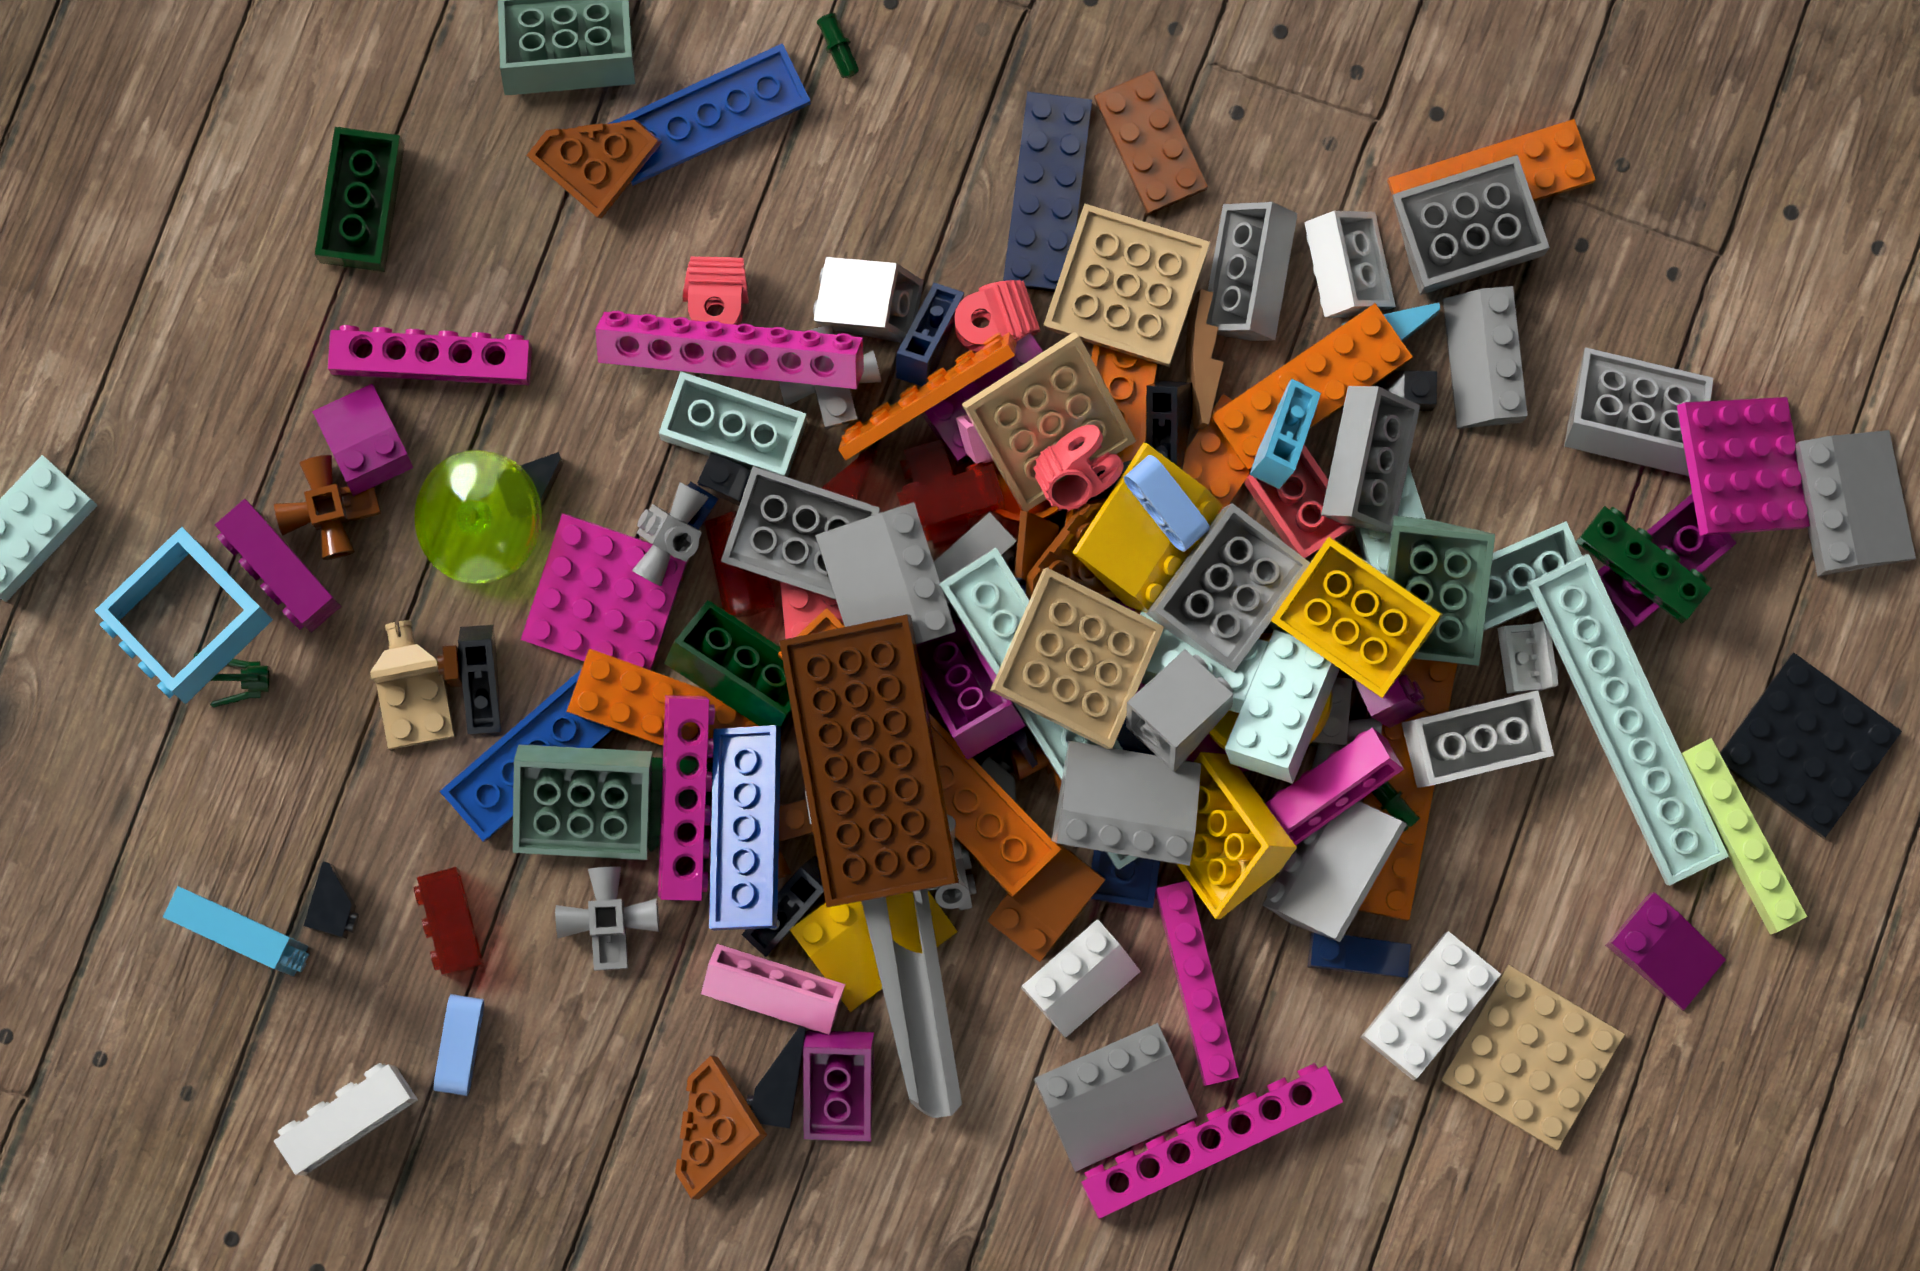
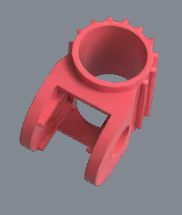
[683,256,749,325]
[955,280,1040,353]
[1033,425,1124,512]

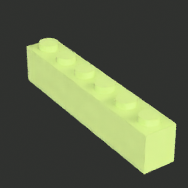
[1681,738,1807,935]

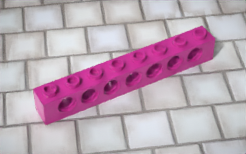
[595,311,864,389]
[1081,1063,1343,1219]

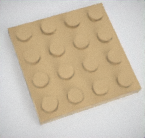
[1043,203,1210,368]
[962,332,1136,511]
[990,568,1164,749]
[1440,965,1625,1150]

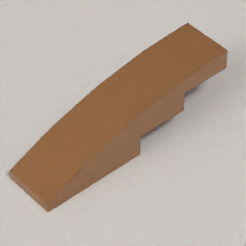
[1185,289,1224,430]

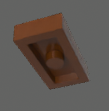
[437,645,462,688]

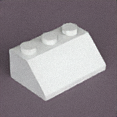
[1304,211,1396,318]
[1021,919,1141,1038]

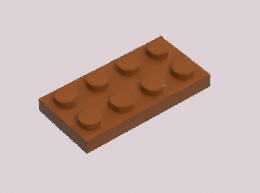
[1094,70,1208,216]

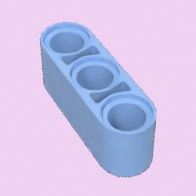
[1123,455,1210,552]
[434,994,484,1096]

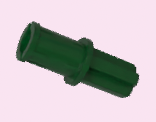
[817,13,859,78]
[1372,781,1420,832]

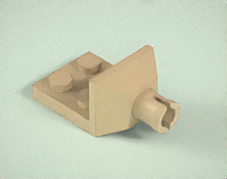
[370,620,455,750]

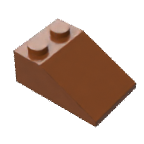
[1014,511,1059,585]
[987,843,1106,962]

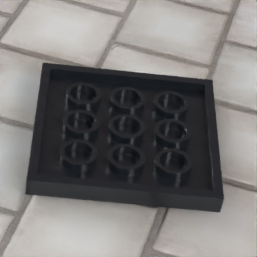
[1720,652,1902,839]

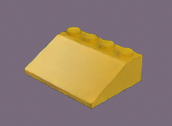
[1072,442,1223,613]
[1270,537,1443,698]
[1176,752,1297,919]
[789,890,958,1013]

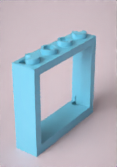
[95,527,273,704]
[163,886,309,976]

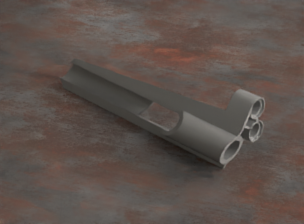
[805,791,962,1118]

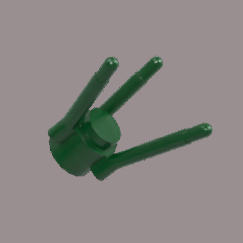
[194,652,269,708]

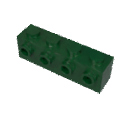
[1576,506,1712,624]

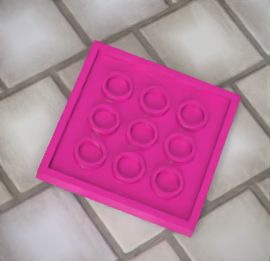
[1677,397,1810,536]
[521,513,689,671]

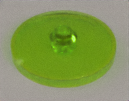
[415,450,542,584]

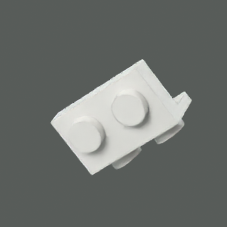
[1497,621,1558,694]

